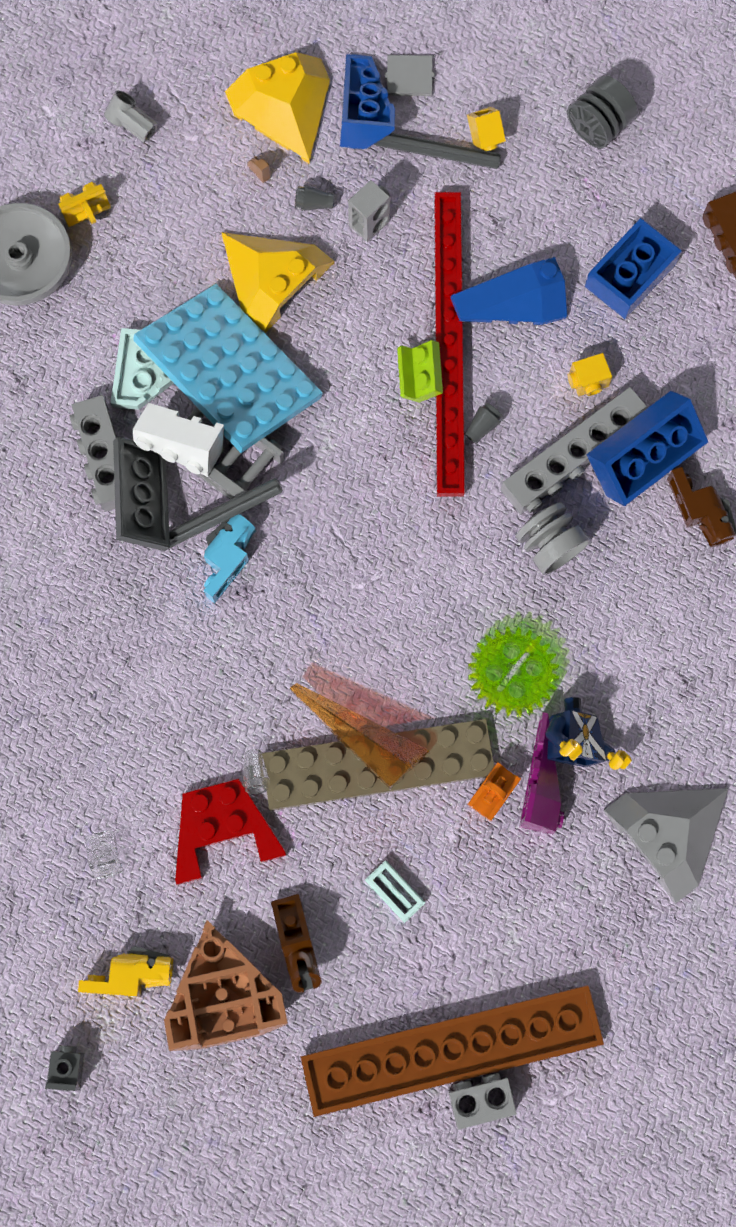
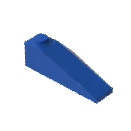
[340,54,395,149]
[450,257,567,325]

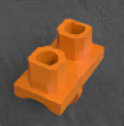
[467,762,521,822]

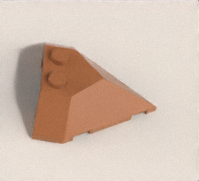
[164,920,288,1051]

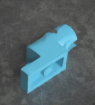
[204,514,256,603]

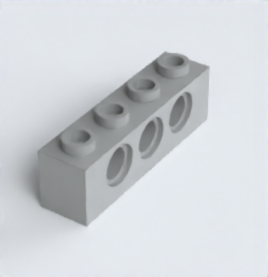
[69,395,117,512]

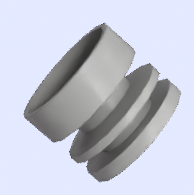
[515,502,591,575]

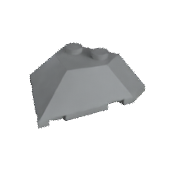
[603,788,728,904]

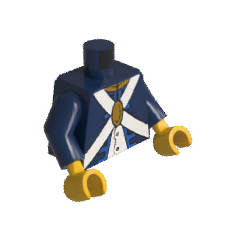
[545,697,632,770]

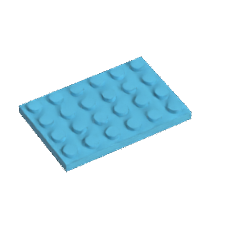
[133,284,323,453]

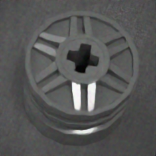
[567,75,638,149]

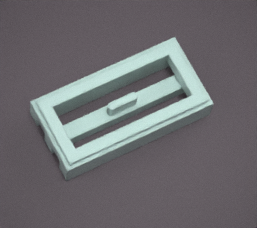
[365,860,426,923]

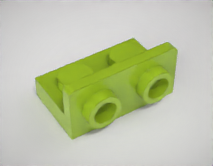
[397,340,443,403]

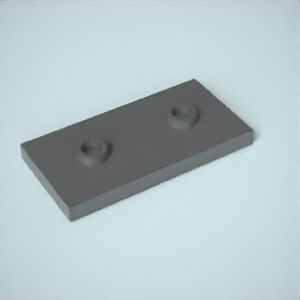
[113,437,170,551]

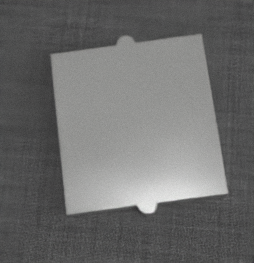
[385,55,435,96]

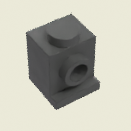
[45,1045,85,1091]

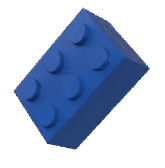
[584,218,682,319]

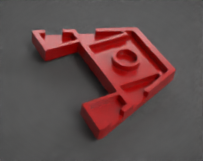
[175,779,286,885]

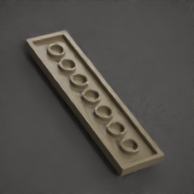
[261,719,494,811]

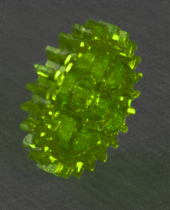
[467,627,559,718]

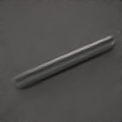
[374,133,501,169]
[169,478,283,548]

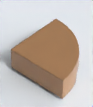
[247,156,270,183]

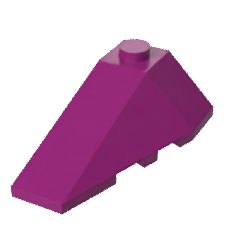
[519,712,565,835]

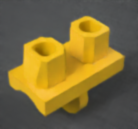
[58,182,111,227]

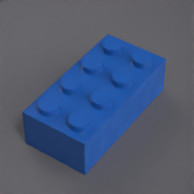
[586,391,708,506]

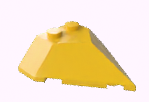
[225,52,330,164]
[221,232,334,333]

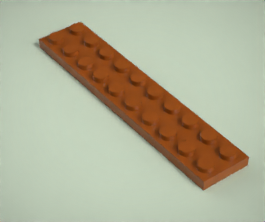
[300,985,604,1117]

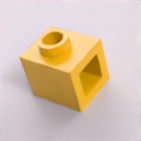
[467,107,506,151]
[567,353,612,397]

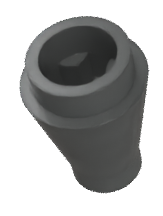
[295,184,334,211]
[464,403,503,444]

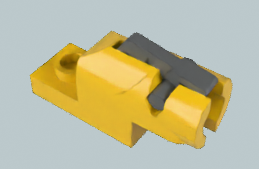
[78,946,174,997]

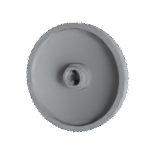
[0,203,72,306]

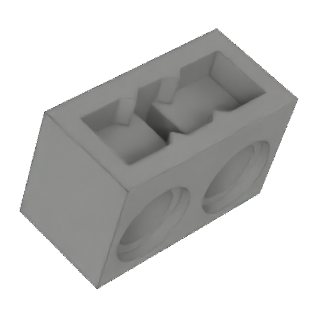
[348,180,390,242]
[448,1073,517,1130]

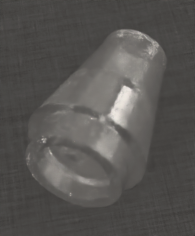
[242,749,270,794]

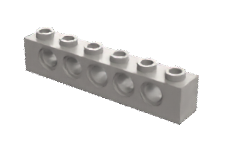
[500,387,648,515]

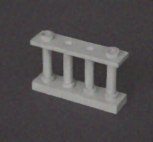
[187,408,284,500]

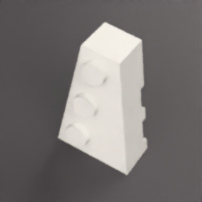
[133,403,224,477]

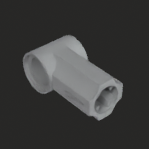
[104,90,158,143]

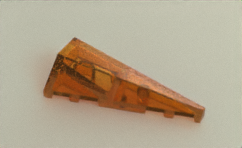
[290,683,430,789]

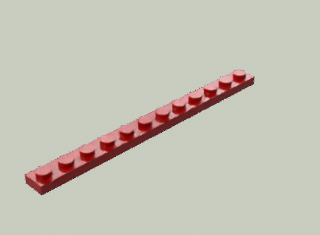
[434,192,465,497]

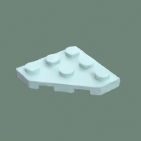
[110,328,174,410]

